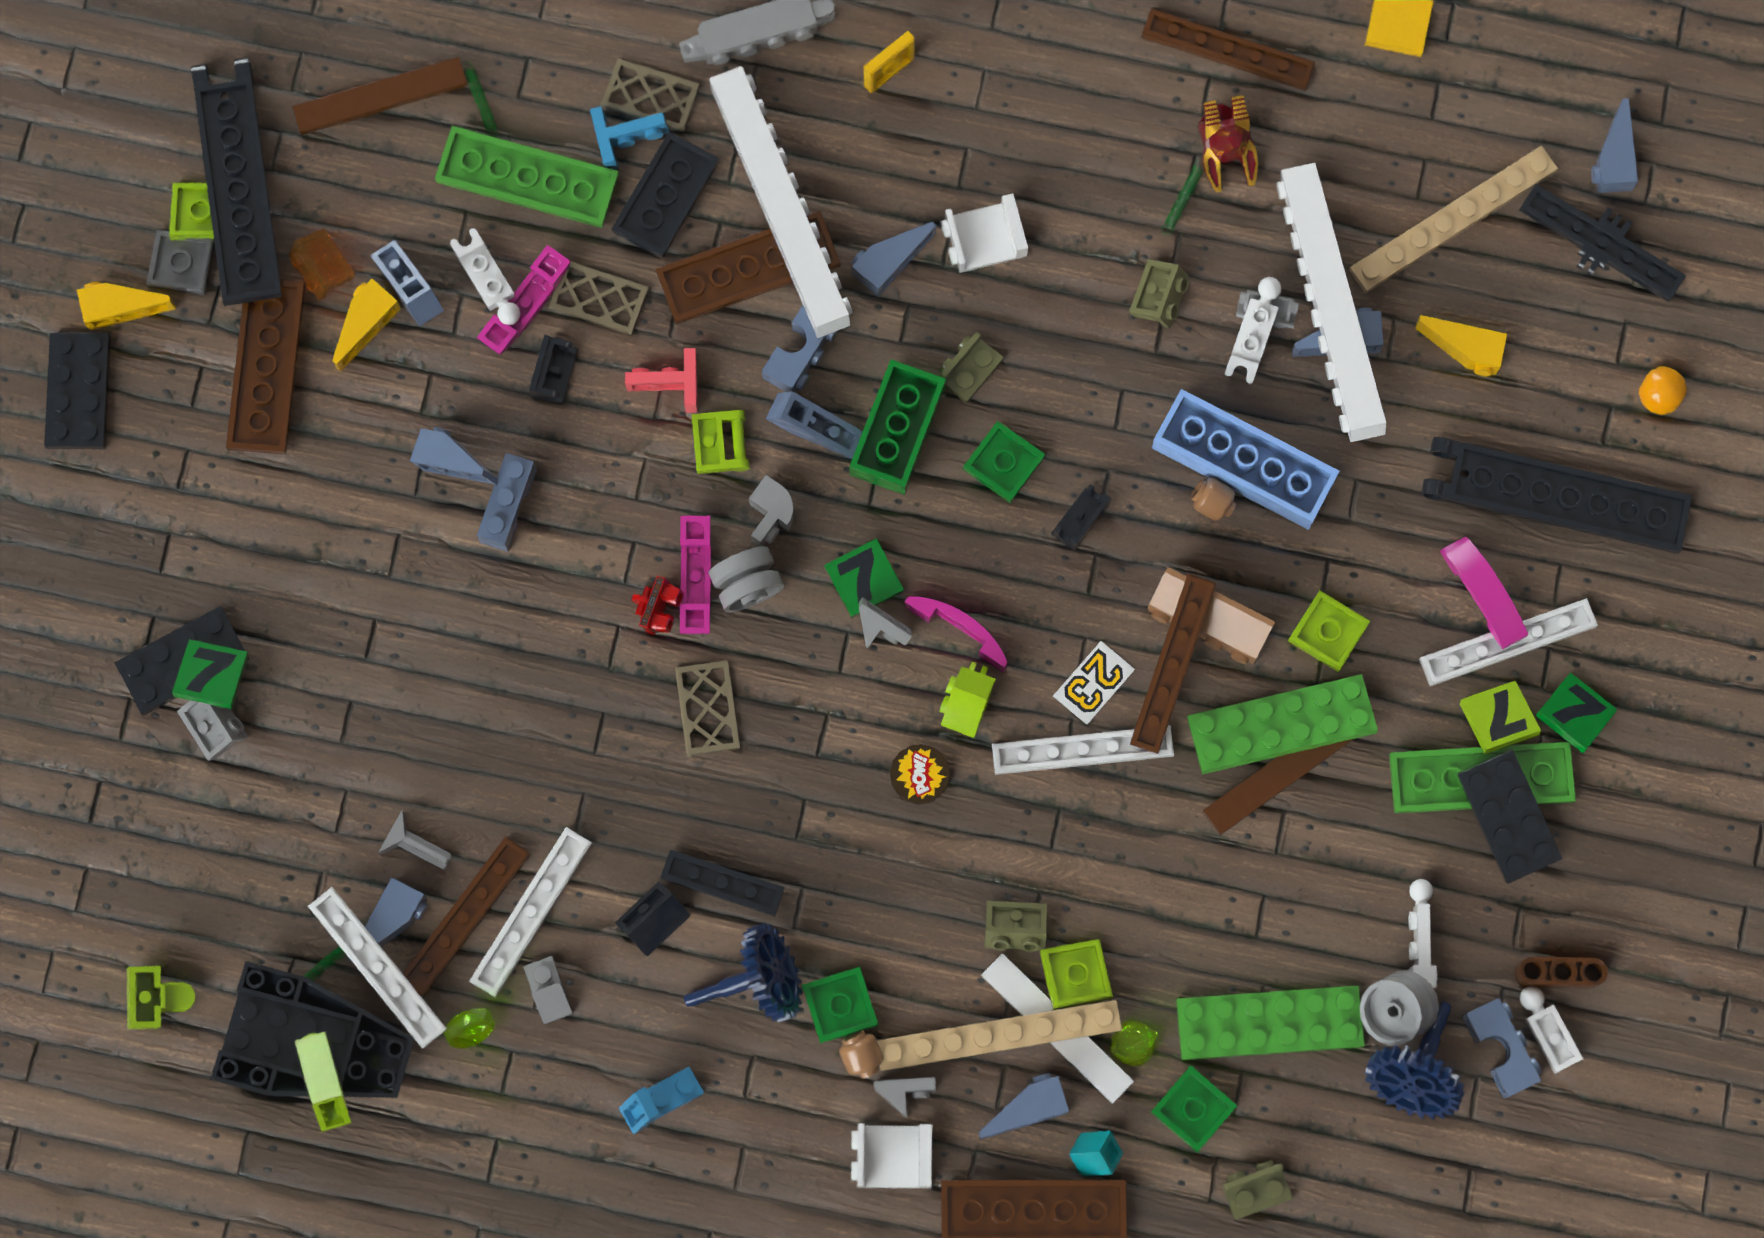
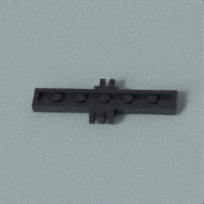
[1519,184,1686,302]

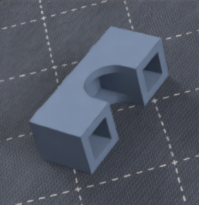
[762,305,838,393]
[477,453,537,552]
[1462,998,1542,1099]

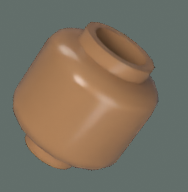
[1191,477,1237,521]
[839,1031,884,1079]

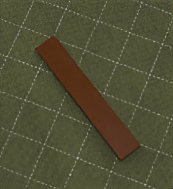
[1141,8,1315,91]
[292,57,468,136]
[1130,573,1217,754]
[1202,738,1356,836]
[402,836,531,998]

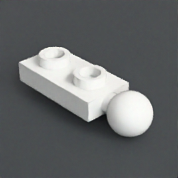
[1520,986,1583,1074]

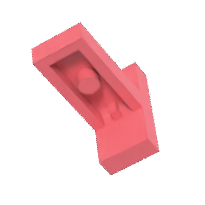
[625,348,698,413]

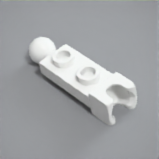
[450,228,520,325]
[1224,277,1281,384]
[1408,879,1437,989]

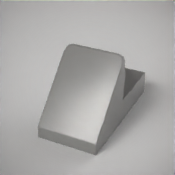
[859,597,912,648]
[523,956,573,1025]
[874,1077,936,1118]

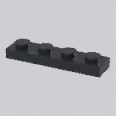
[660,849,785,917]

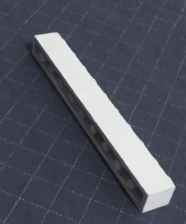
[709,66,853,338]
[1276,163,1386,442]

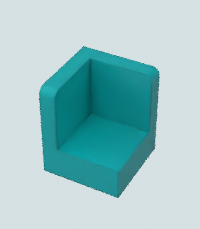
[1069,1131,1124,1176]

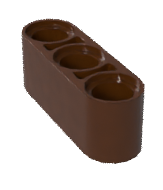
[1515,957,1608,989]

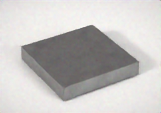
[146,230,215,296]

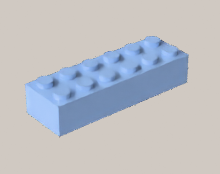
[1151,389,1340,530]

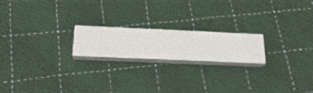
[1419,598,1598,687]
[992,725,1174,775]
[469,827,592,998]
[308,887,447,1049]
[981,953,1134,1104]

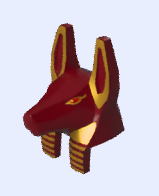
[1197,96,1258,192]

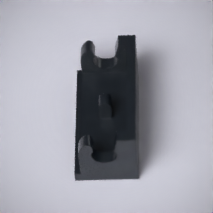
[529,334,578,405]
[1051,485,1111,552]

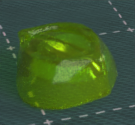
[443,1008,495,1049]
[1111,1021,1159,1066]

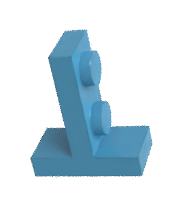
[590,106,669,170]
[619,1067,704,1135]

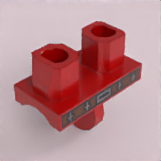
[631,575,684,635]

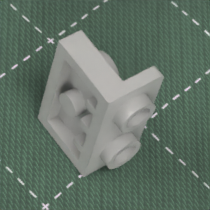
[177,700,248,761]

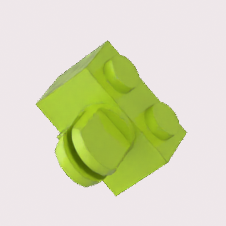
[939,661,996,738]
[127,966,195,1030]

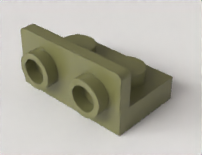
[1129,259,1189,329]
[939,332,1004,404]
[984,901,1047,952]
[1221,1160,1293,1220]

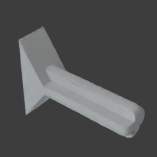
[378,810,452,869]

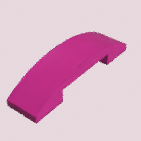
[476,245,571,356]
[680,516,711,634]
[1440,536,1528,650]
[905,596,1008,673]

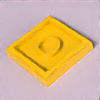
[1365,0,1433,57]
[864,31,915,94]

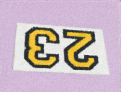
[1053,641,1135,725]

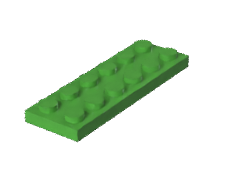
[435,126,619,228]
[1187,674,1378,775]
[1389,742,1576,814]
[1176,986,1364,1061]

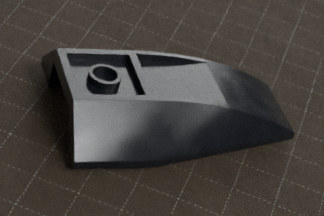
[210,961,415,1098]

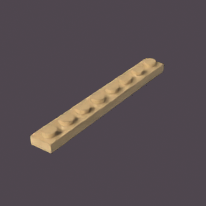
[1349,146,1558,294]
[877,1000,1122,1071]

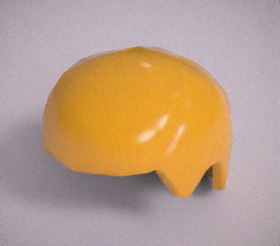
[1639,366,1687,415]

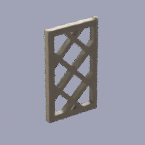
[600,58,700,132]
[548,262,649,335]
[675,660,740,757]

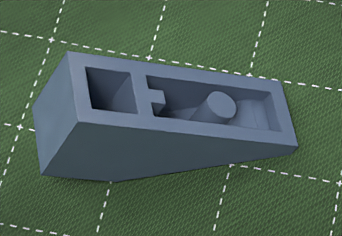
[1591,99,1638,193]
[852,222,936,297]
[370,240,444,327]
[1292,308,1383,357]
[766,391,863,459]
[410,427,498,485]
[348,878,428,961]
[978,1073,1069,1140]

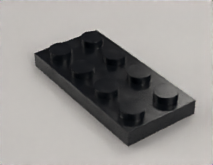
[611,132,720,259]
[44,333,111,449]
[114,606,249,716]
[1456,749,1562,884]

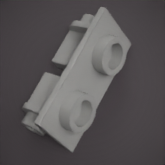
[1236,290,1299,328]

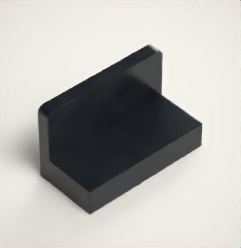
[615,882,690,956]

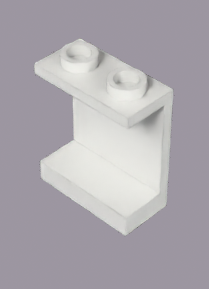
[941,194,1028,273]
[851,1124,932,1188]

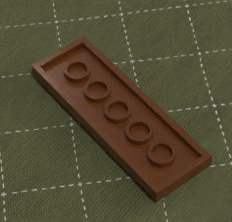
[656,211,841,325]
[226,280,306,455]
[941,1180,1127,1238]

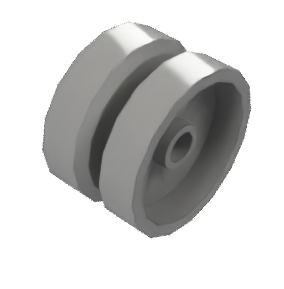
[708,546,784,613]
[1359,971,1439,1046]

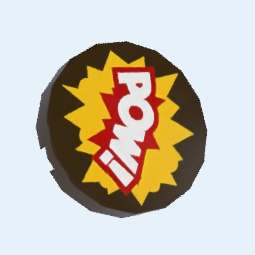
[890,744,950,805]

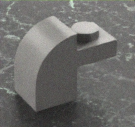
[749,475,794,547]

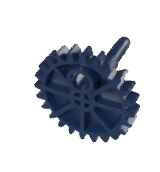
[684,923,803,1022]
[1364,1002,1465,1120]

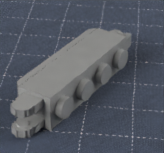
[679,0,835,65]

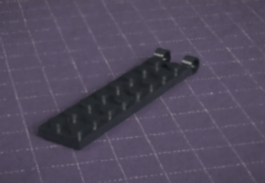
[191,57,283,306]
[1421,437,1692,554]

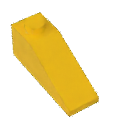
[332,279,401,372]
[77,282,176,331]
[1415,315,1507,376]

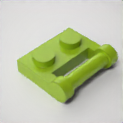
[692,410,750,474]

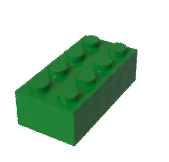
[849,359,946,495]

